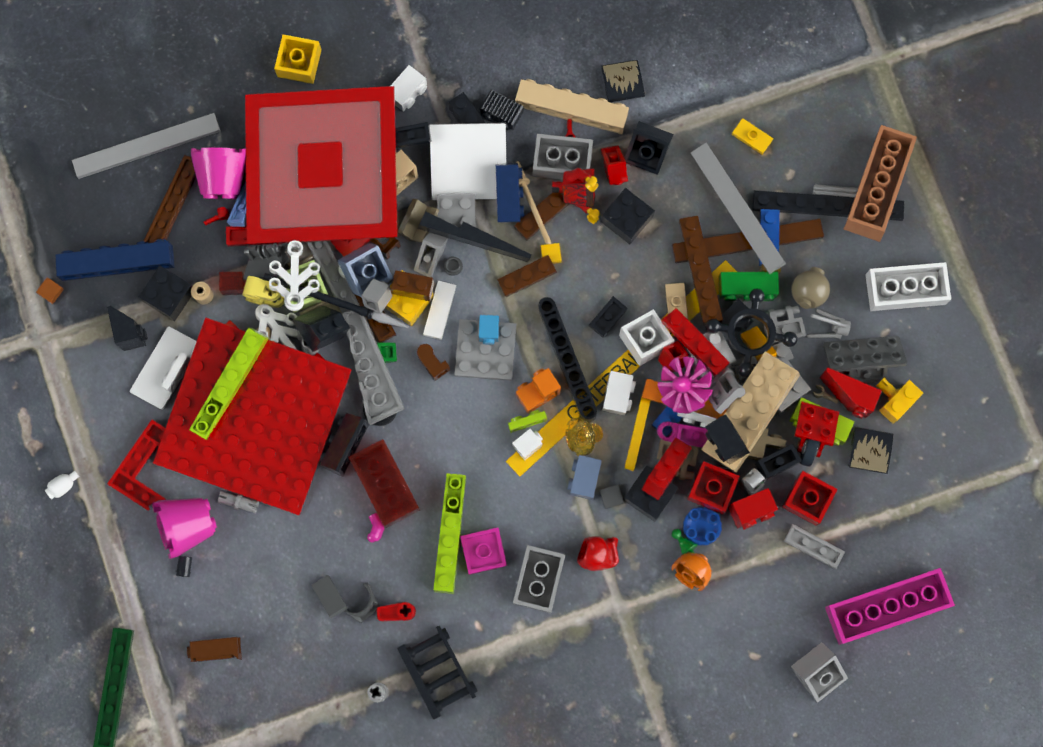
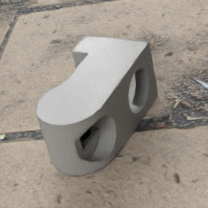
[738,468,765,495]

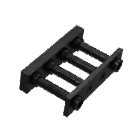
[397,626,478,720]

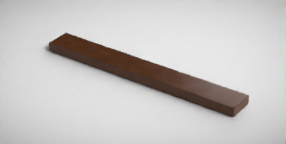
[672,219,824,263]

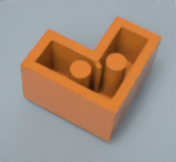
[516,368,561,414]

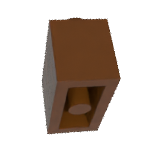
[391,270,434,301]

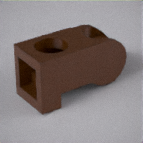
[417,344,450,381]

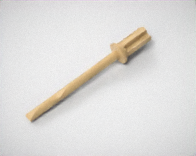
[515,161,551,244]

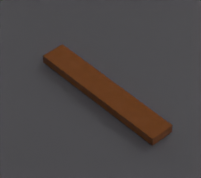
[144,155,196,243]

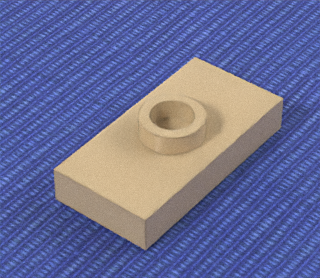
[665,283,688,319]

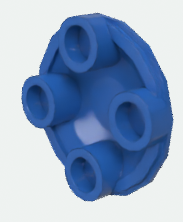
[683,507,722,545]

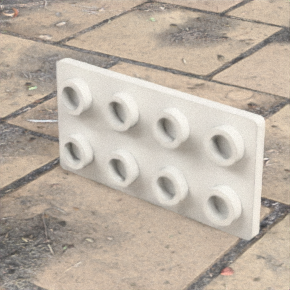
[130,327,197,410]

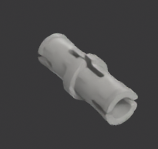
[218,491,259,513]

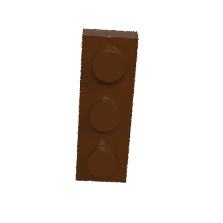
[514,193,569,241]
[497,255,557,297]

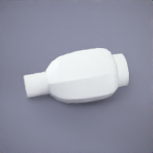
[45,471,80,499]

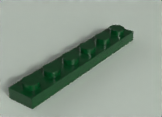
[93,628,134,747]

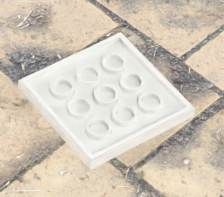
[430,123,506,200]

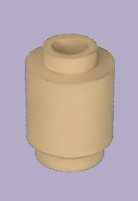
[191,282,213,305]

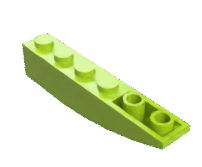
[189,328,269,440]
[433,473,466,594]

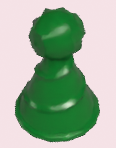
[671,529,698,555]

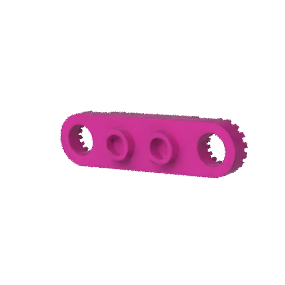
[657,421,708,448]

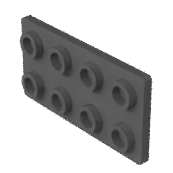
[823,336,907,383]

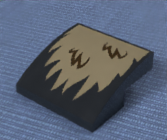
[601,60,645,102]
[848,427,894,474]

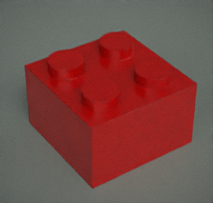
[687,461,740,514]
[781,471,838,526]
[728,488,778,530]

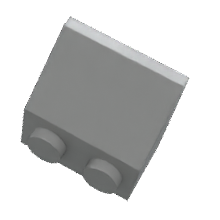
[791,642,848,703]

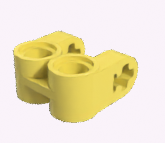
[242,276,285,308]

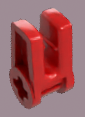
[377,602,416,621]

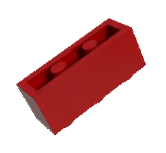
[642,437,692,500]

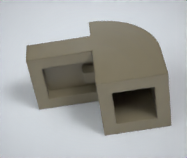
[747,428,786,461]

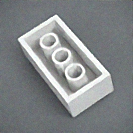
[866,262,951,311]

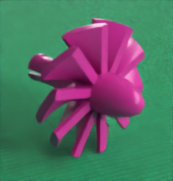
[658,357,713,413]

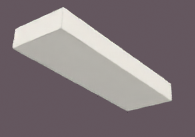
[423,281,456,340]

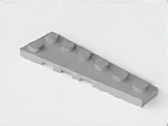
[342,305,405,425]

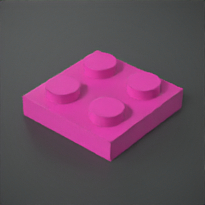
[460,528,507,575]

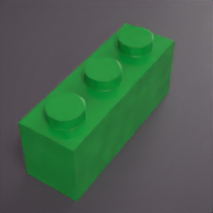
[719,272,779,301]

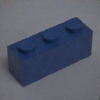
[495,163,524,222]

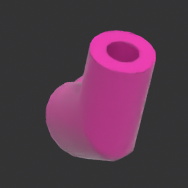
[367,513,384,543]

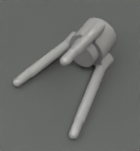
[807,309,851,339]

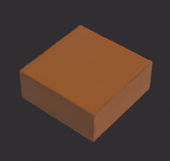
[36,277,64,304]

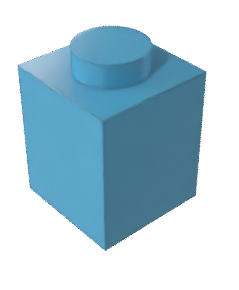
[479,315,499,345]

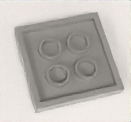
[455,319,516,381]

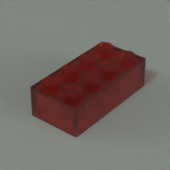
[349,439,420,528]

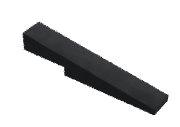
[417,211,532,262]

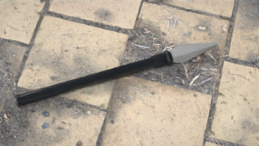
[263,273,409,328]

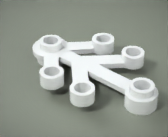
[269,240,320,311]
[255,304,303,350]

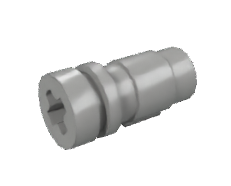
[367,682,389,703]

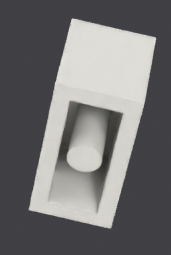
[391,65,427,112]
[602,371,636,415]

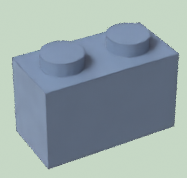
[567,455,602,500]

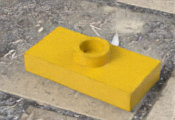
[732,118,774,155]

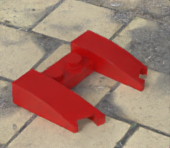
[107,420,166,511]

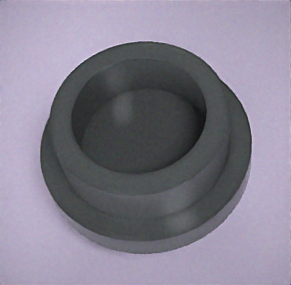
[444,257,463,276]

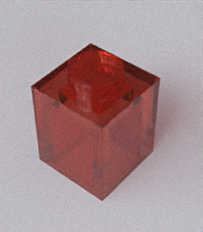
[219,271,246,295]

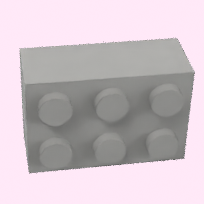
[533,134,593,180]
[513,545,565,614]

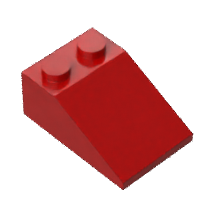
[820,367,882,419]

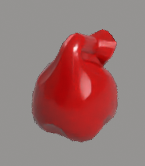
[577,536,619,571]

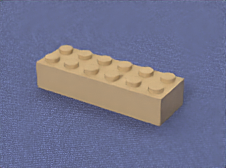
[701,351,800,473]

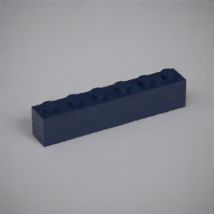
[55,239,174,281]

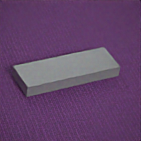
[783,524,845,569]

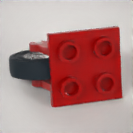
[794,402,839,467]

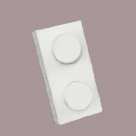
[677,412,717,428]

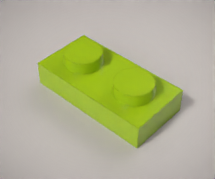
[508,410,547,433]

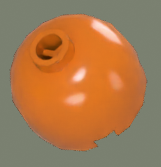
[671,552,712,591]

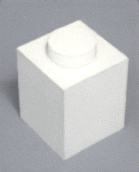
[512,429,543,461]

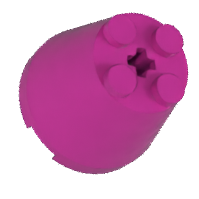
[191,148,246,199]
[152,498,217,559]

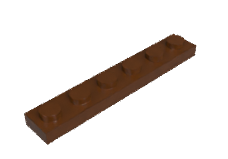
[679,216,723,326]

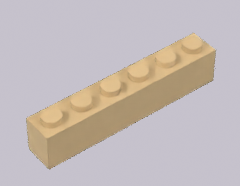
[515,79,629,134]

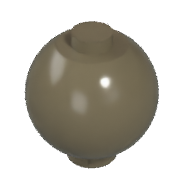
[791,267,830,309]

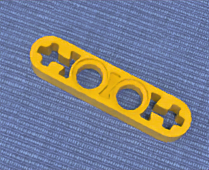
[624,398,651,471]

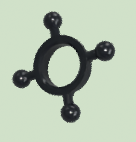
[705,288,798,378]

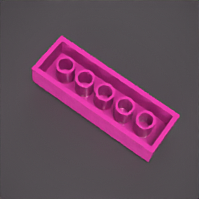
[825,568,955,645]

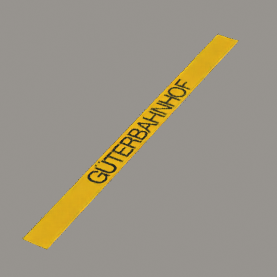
[506,260,737,476]

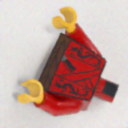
[552,168,600,224]

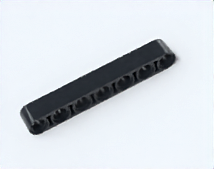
[538,297,597,423]

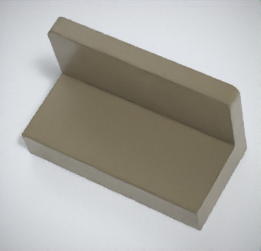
[398,199,439,243]

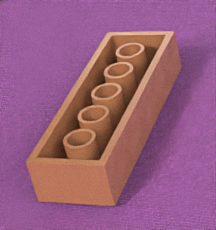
[843,125,917,242]

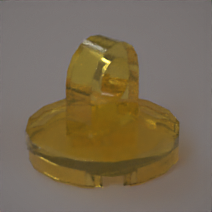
[565,417,603,456]

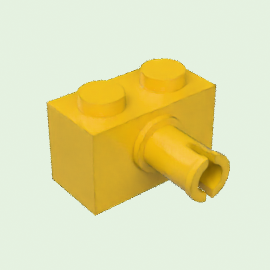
[876,377,923,424]

